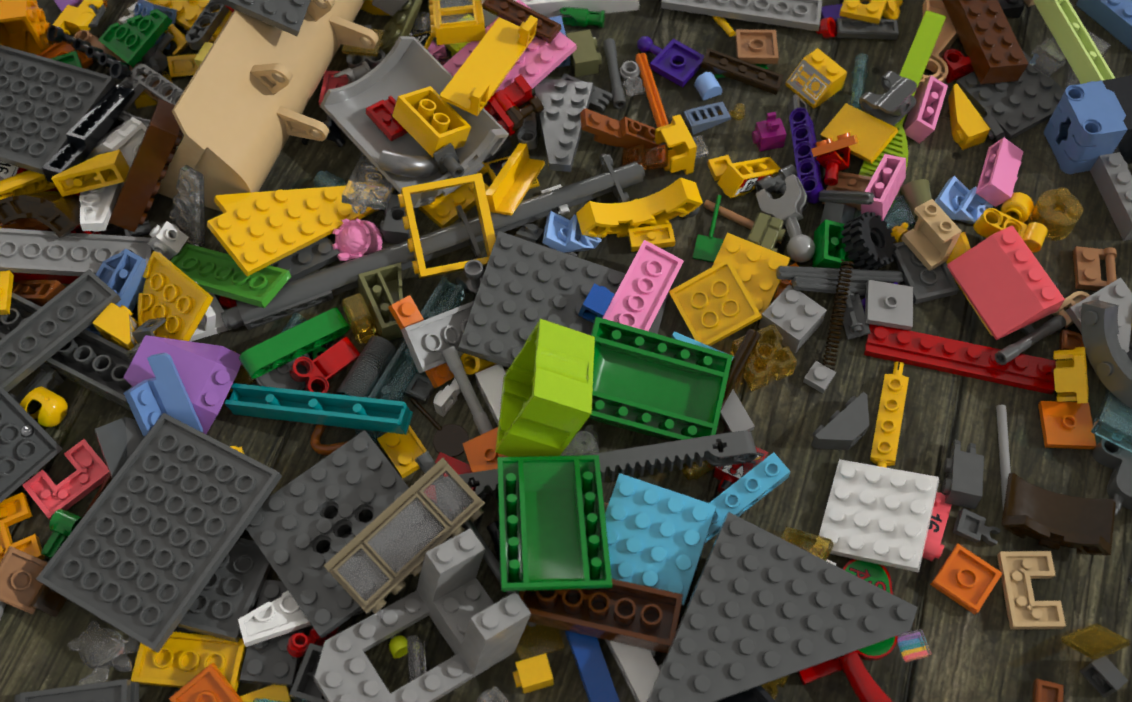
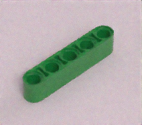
[239,308,350,379]

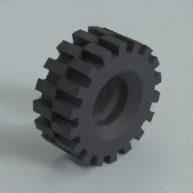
[841,212,897,270]

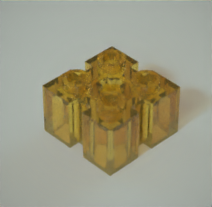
[730,324,797,391]

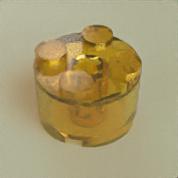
[1029,187,1084,241]

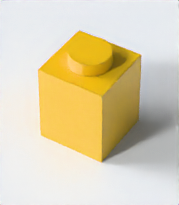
[512,653,554,694]

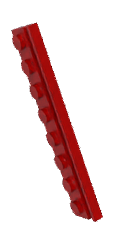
[864,324,1056,395]

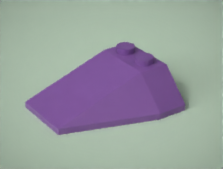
[123,335,241,434]

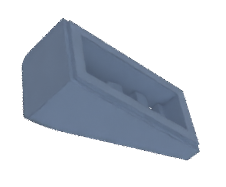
[684,101,731,135]

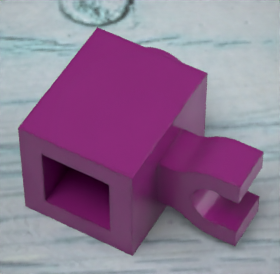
[752,112,787,152]

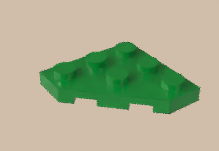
[98,9,173,68]

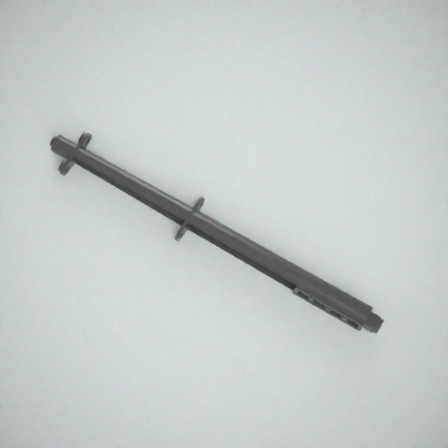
[221,153,645,330]

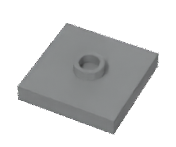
[865,280,913,330]

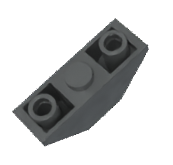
[811,392,869,450]

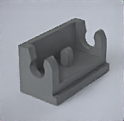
[10,363,64,414]

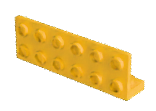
[440,15,538,116]

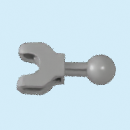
[756,174,815,263]

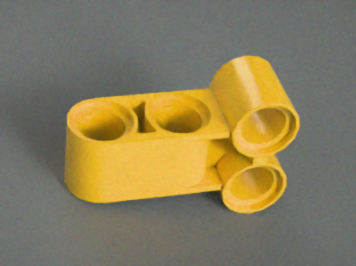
[974,208,1048,253]

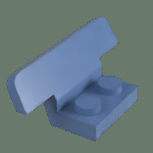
[124,353,203,436]

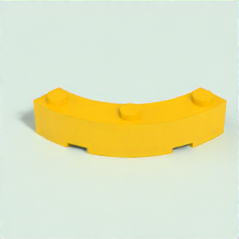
[576,177,703,238]

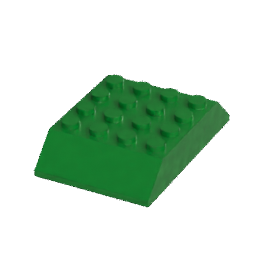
[588,317,733,442]
[497,455,612,591]

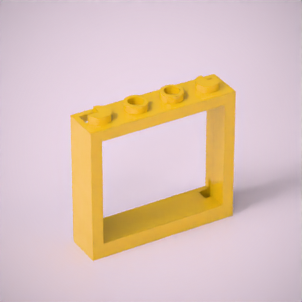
[398,173,496,279]

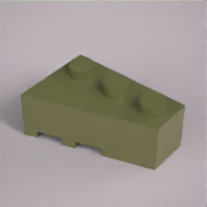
[358,262,404,341]

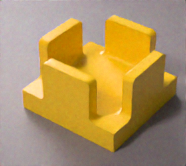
[655,114,697,175]
[1053,347,1089,403]

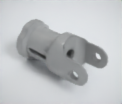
[333,61,371,86]

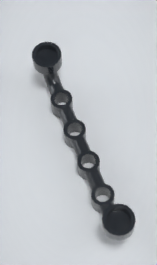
[46,25,132,80]

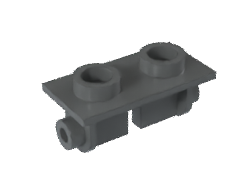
[837,290,870,340]

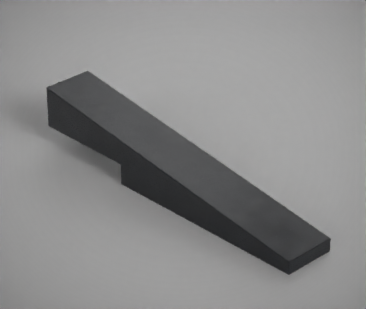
[42,84,135,183]

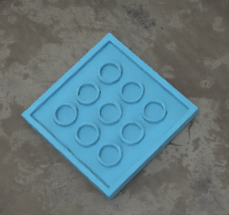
[605,473,717,606]

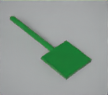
[693,195,724,263]

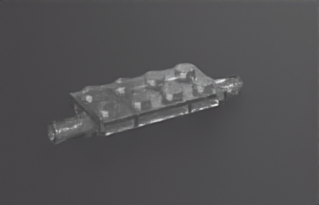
[342,153,395,214]

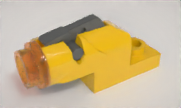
[52,0,108,44]

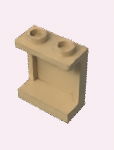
[901,199,962,271]

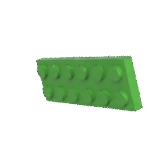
[171,243,291,308]

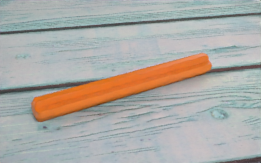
[635,53,669,128]

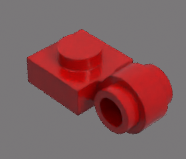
[287,627,338,658]

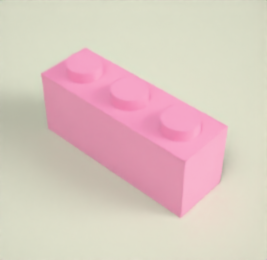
[904,76,948,144]
[976,137,1023,207]
[861,154,906,221]

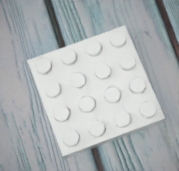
[816,459,939,573]

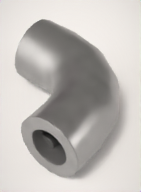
[378,149,439,178]

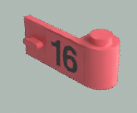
[922,492,952,562]

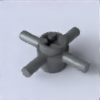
[139,32,174,73]

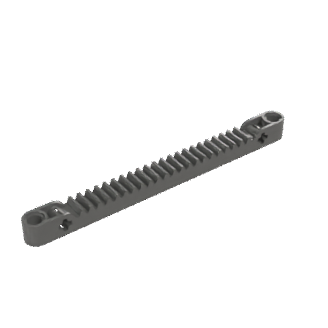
[435,430,758,510]

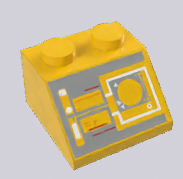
[785,48,847,109]
[92,303,139,351]

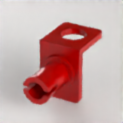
[816,147,850,186]

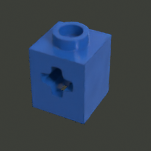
[578,283,615,323]

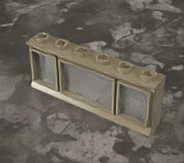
[324,458,485,615]

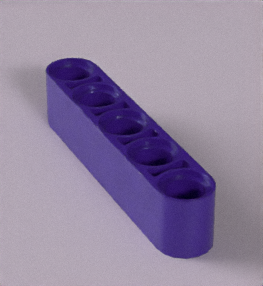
[789,107,824,204]

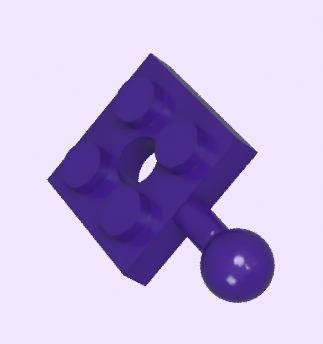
[637,36,704,87]

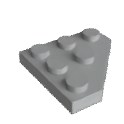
[1065,277,1132,353]

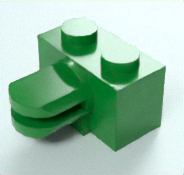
[812,219,855,268]

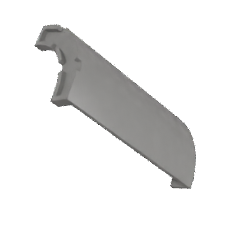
[320,36,509,208]

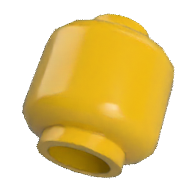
[1000,192,1034,223]

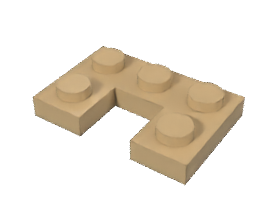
[997,551,1066,630]

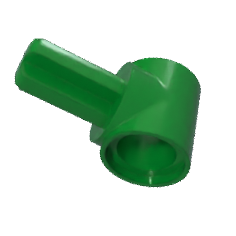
[41,509,82,558]

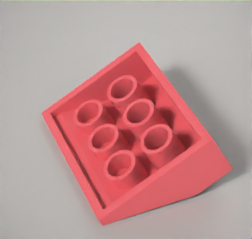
[947,225,1065,340]

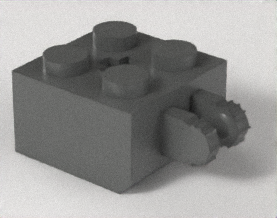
[289,643,327,702]

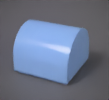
[694,72,722,100]

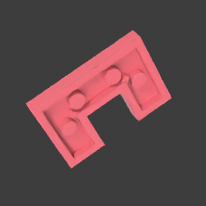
[22,439,109,520]

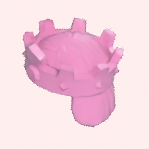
[332,218,383,261]

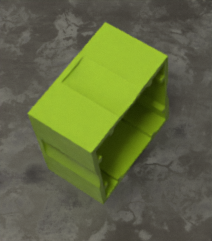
[495,319,595,457]

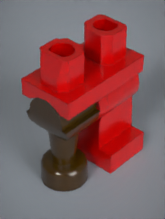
[484,74,544,136]

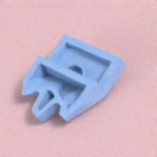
[935,176,993,224]
[542,211,602,253]

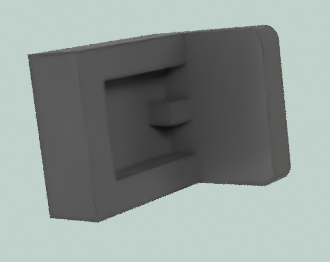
[515,224,545,244]

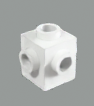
[147,221,189,260]

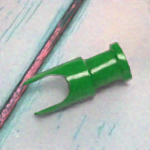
[560,7,605,28]

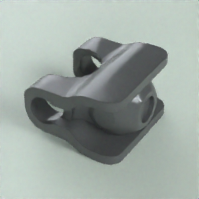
[859,71,917,126]

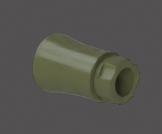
[899,179,932,224]

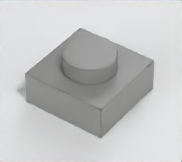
[803,361,836,393]

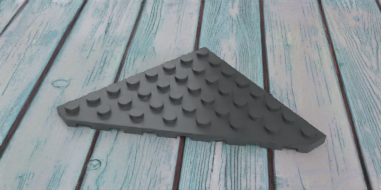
[647,512,918,702]

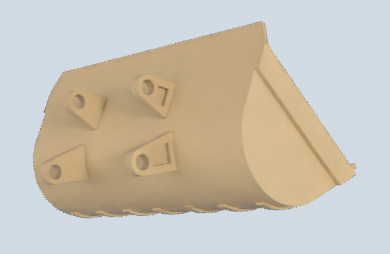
[158,0,379,211]

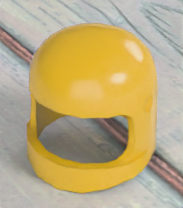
[20,386,68,427]

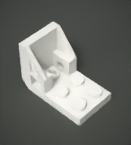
[86,117,147,172]

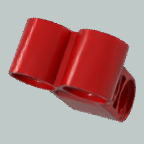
[290,337,361,393]

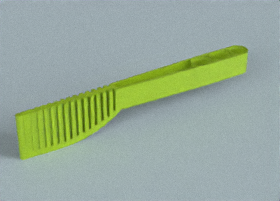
[858,10,946,212]

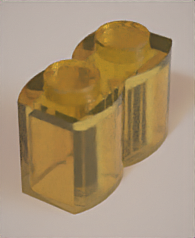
[342,293,377,344]

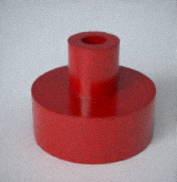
[816,17,837,39]

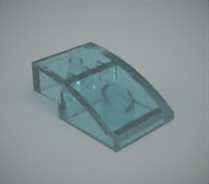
[1091,390,1132,453]

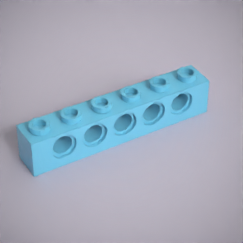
[705,452,790,543]

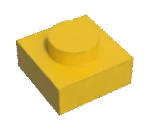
[708,155,732,181]

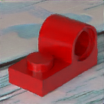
[942,49,974,83]

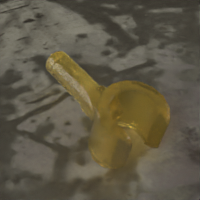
[717,103,746,120]

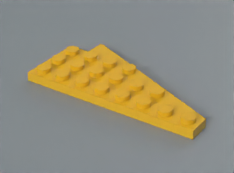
[207,183,391,277]

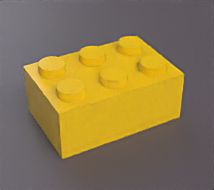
[392,86,471,158]

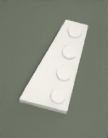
[79,182,123,232]
[238,591,312,647]

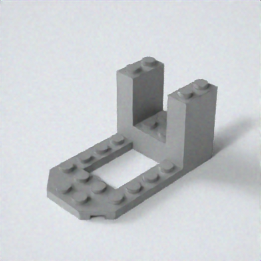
[314,528,531,702]

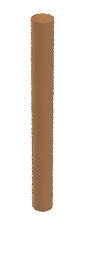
[703,200,785,244]

